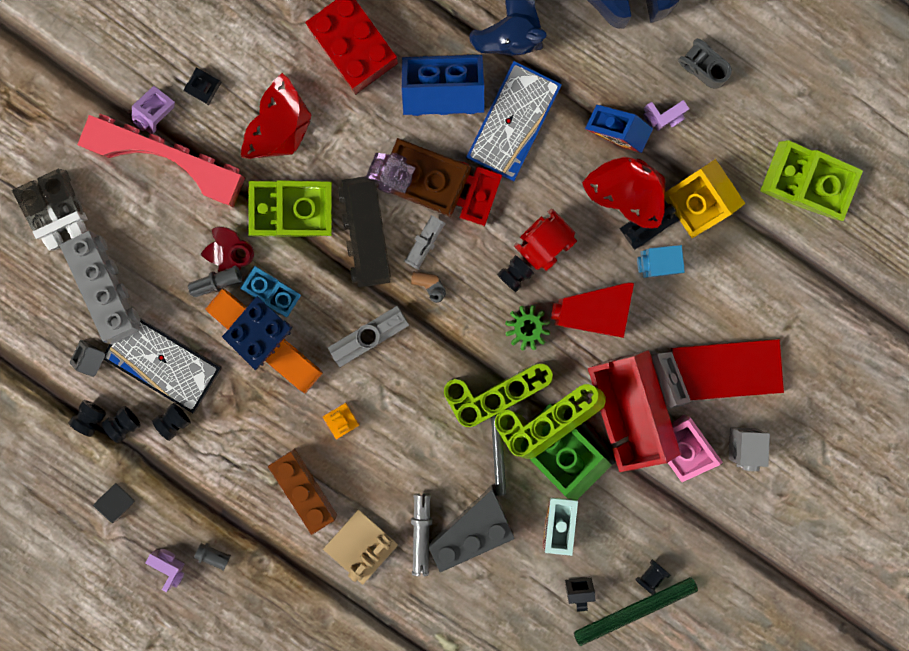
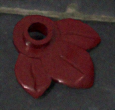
[201,226,255,272]

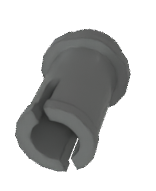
[194,543,231,571]

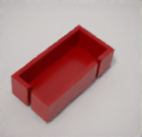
[588,350,681,472]

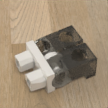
[11,168,88,251]

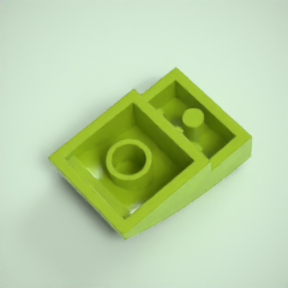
[760,140,863,221]
[248,180,332,237]

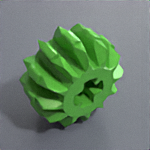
[505,305,550,350]

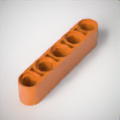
[205,288,323,394]

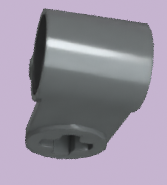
[678,38,732,89]

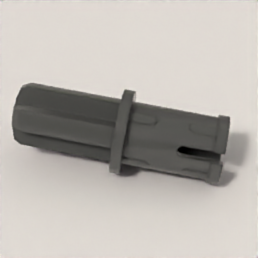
[188,265,242,297]

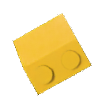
[665,159,746,238]

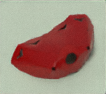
[241,73,312,159]
[582,157,665,228]

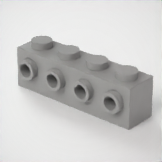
[60,231,141,344]

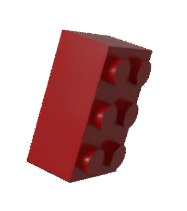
[305,0,399,95]

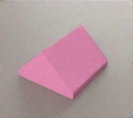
[668,415,723,482]

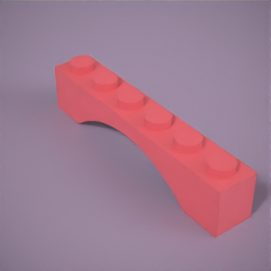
[77,114,245,208]

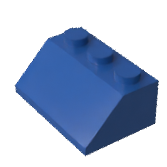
[401,55,484,116]

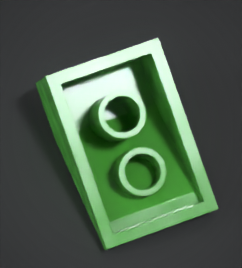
[521,404,612,500]

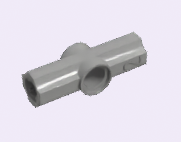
[328,306,409,367]

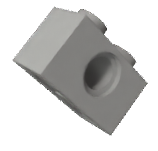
[728,427,770,471]

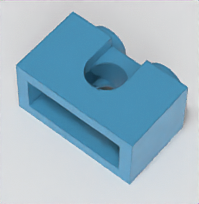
[637,245,685,278]

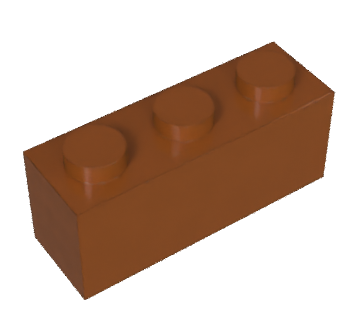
[268,448,338,535]

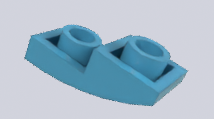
[240,265,301,318]

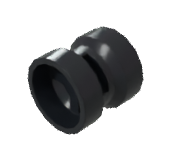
[497,255,535,293]
[68,400,106,437]
[152,403,191,441]
[102,406,141,443]

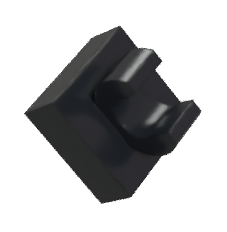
[183,67,222,106]
[565,577,596,612]

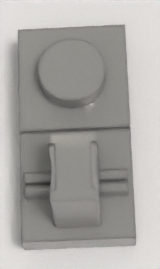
[651,352,691,409]

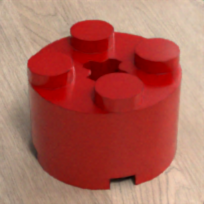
[514,208,577,271]

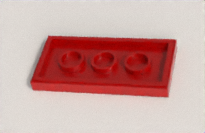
[671,339,784,400]

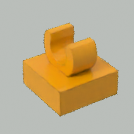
[323,403,360,439]

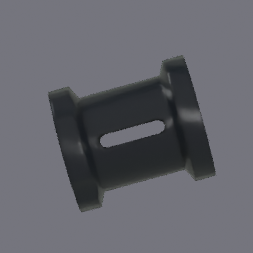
[635,559,671,596]

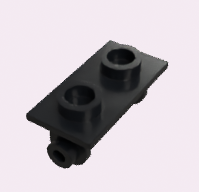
[619,200,679,250]

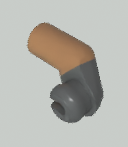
[411,271,446,303]

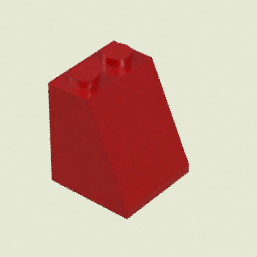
[551,282,634,338]

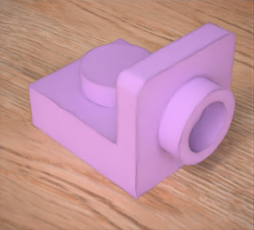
[132,86,175,134]

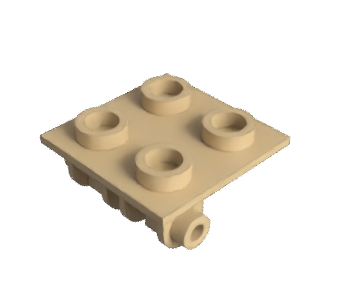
[323,509,398,585]

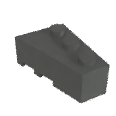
[429,485,515,573]

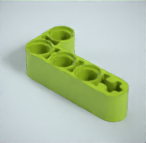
[444,363,553,427]
[495,384,606,459]

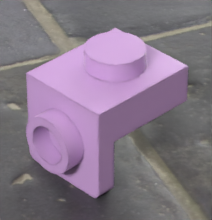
[643,100,689,131]
[145,549,185,592]

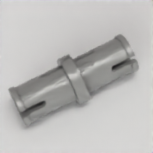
[404,215,446,270]

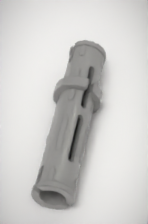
[411,493,432,576]

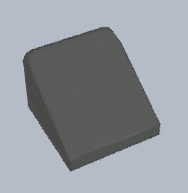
[70,340,105,377]
[93,483,135,523]

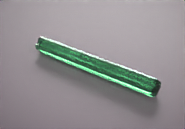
[574,578,698,646]

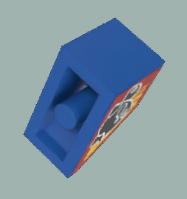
[585,105,653,153]

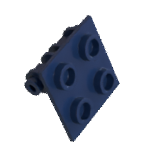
[222,296,293,370]

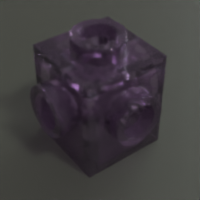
[365,153,415,195]

